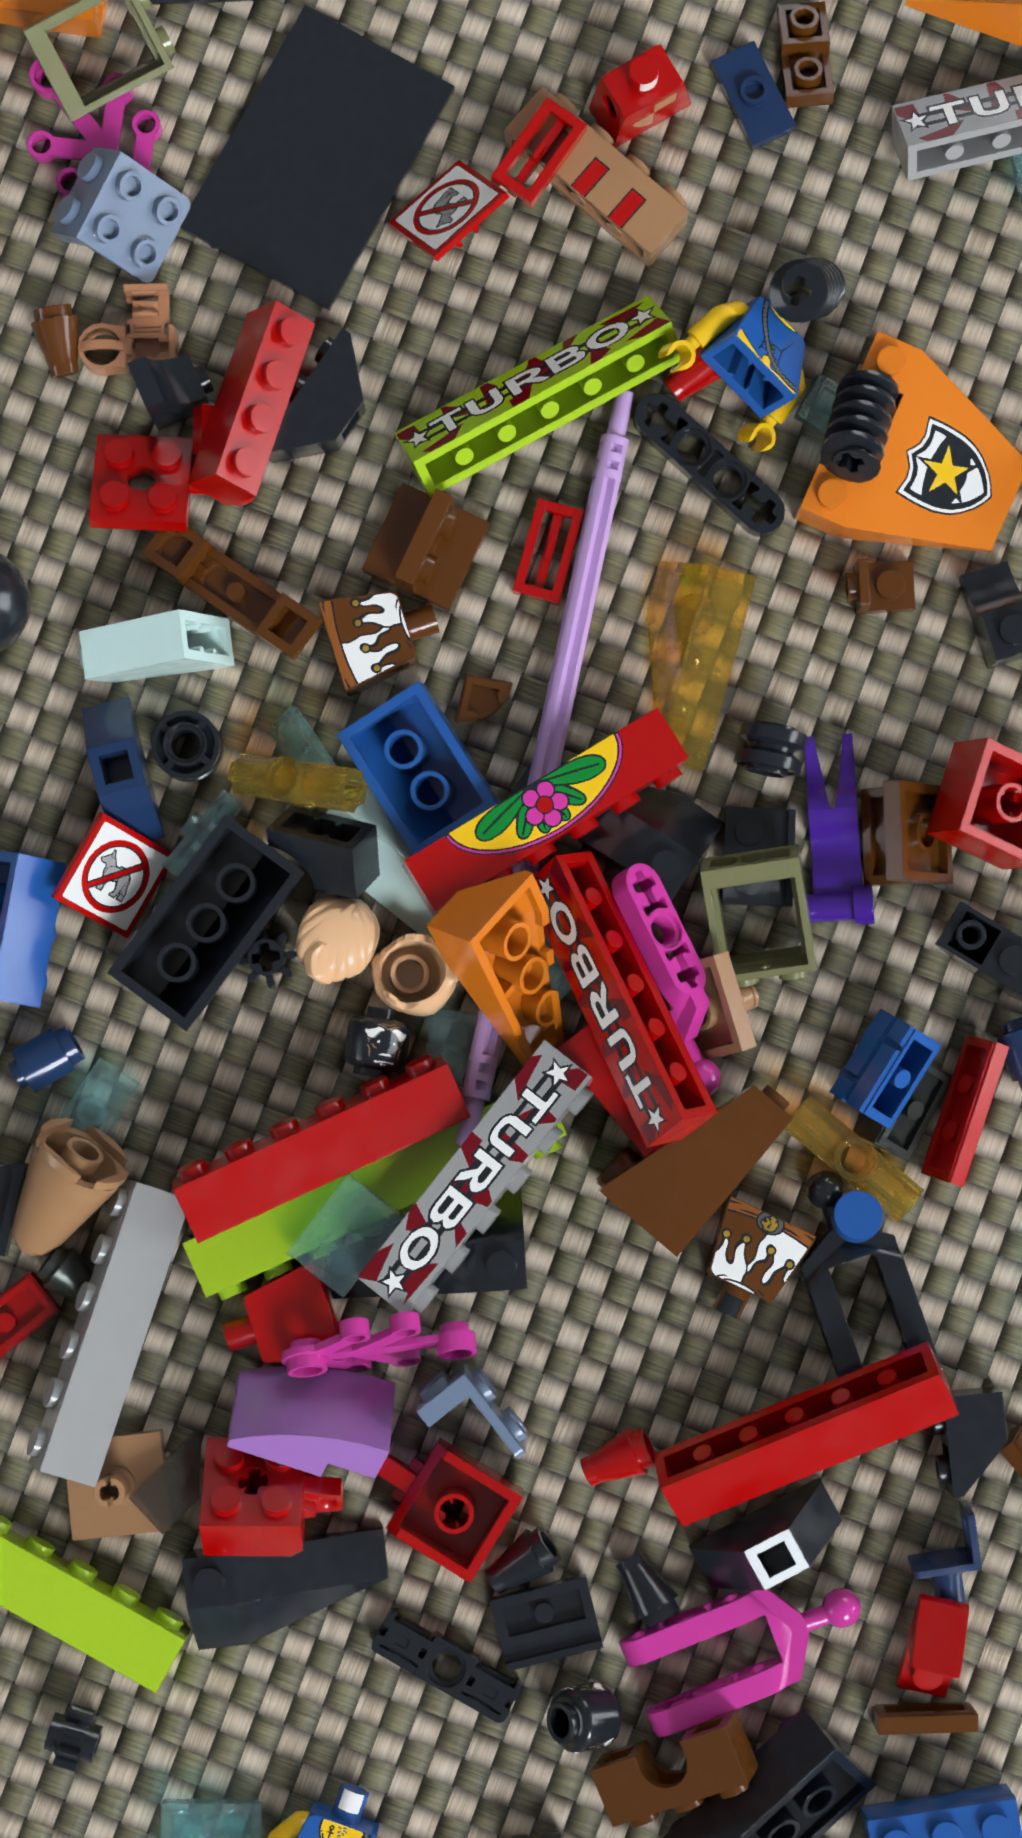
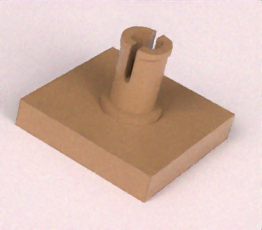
[660,951,759,1060]
[66,1429,173,1541]

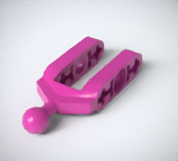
[612,863,721,1096]
[619,1588,861,1737]

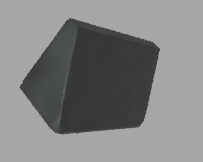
[856,1063,952,1162]

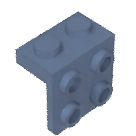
[50,147,191,283]
[416,1363,528,1459]

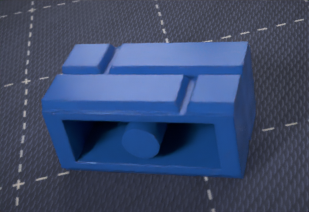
[829,1009,942,1129]

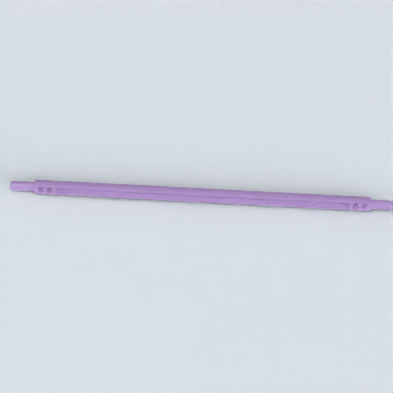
[455,390,634,1146]

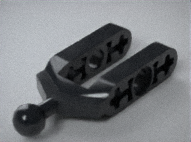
[800,1170,942,1378]

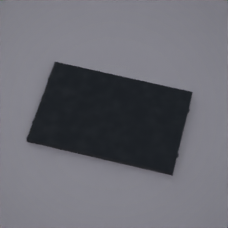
[180,5,455,311]

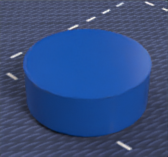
[831,1191,883,1243]

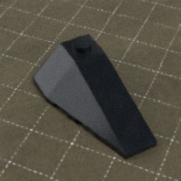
[510,761,724,901]
[330,1188,528,1299]
[182,1527,389,1650]

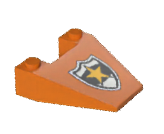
[795,331,1022,553]

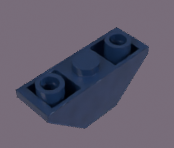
[82,697,165,841]

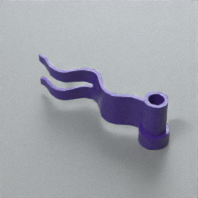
[805,733,875,925]

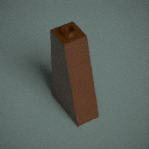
[599,1085,794,1257]

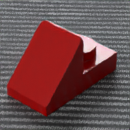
[896,1593,969,1698]

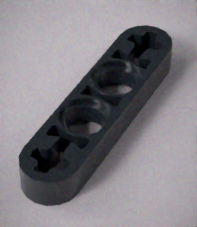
[634,393,785,538]

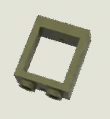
[21,0,176,122]
[700,844,817,987]

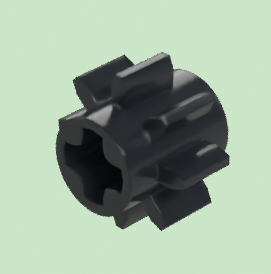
[238,928,297,989]
[44,1704,104,1772]

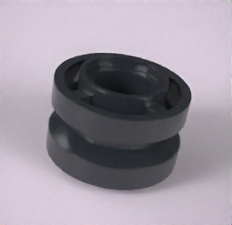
[151,710,224,783]
[733,720,808,778]

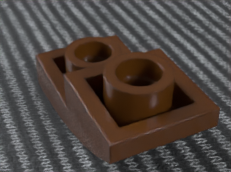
[777,1,834,108]

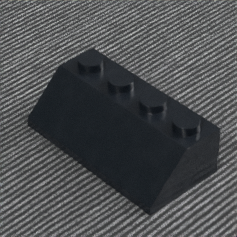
[107,814,305,1032]
[663,1708,876,1838]

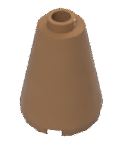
[11,1118,129,1256]

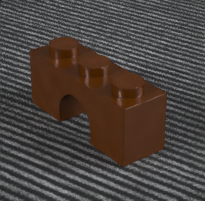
[590,1710,759,1827]

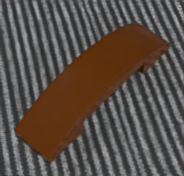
[141,528,323,660]

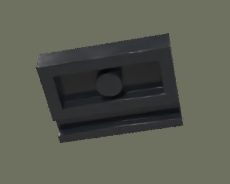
[721,807,796,907]
[490,1574,604,1672]

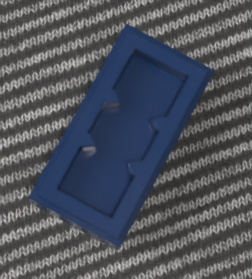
[710,41,796,151]

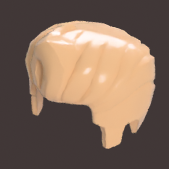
[295,895,380,985]
[371,933,458,1017]

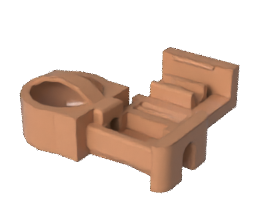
[77,283,179,377]

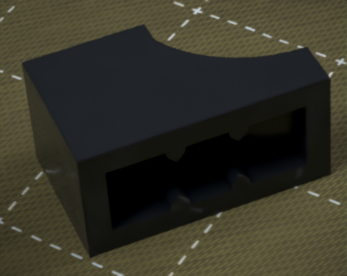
[127,353,214,431]
[958,561,1022,669]
[266,805,380,899]

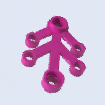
[27,59,162,197]
[281,1311,477,1378]

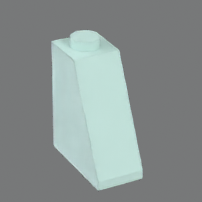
[79,609,235,683]

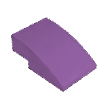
[226,1366,396,1479]

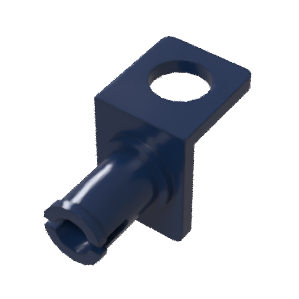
[908,1500,982,1603]

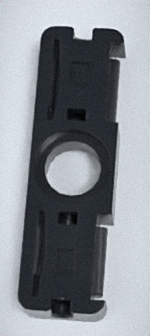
[372,1608,522,1723]

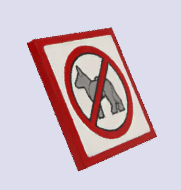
[388,160,509,261]
[50,811,175,938]

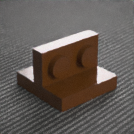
[362,482,490,613]
[861,780,953,887]

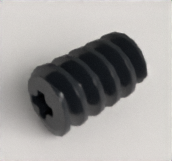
[769,257,846,323]
[820,370,900,483]

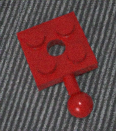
[88,434,255,532]

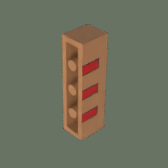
[504,86,689,267]

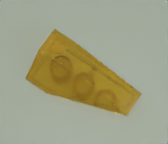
[647,561,756,772]

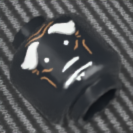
[343,1006,411,1079]
[547,1682,621,1753]

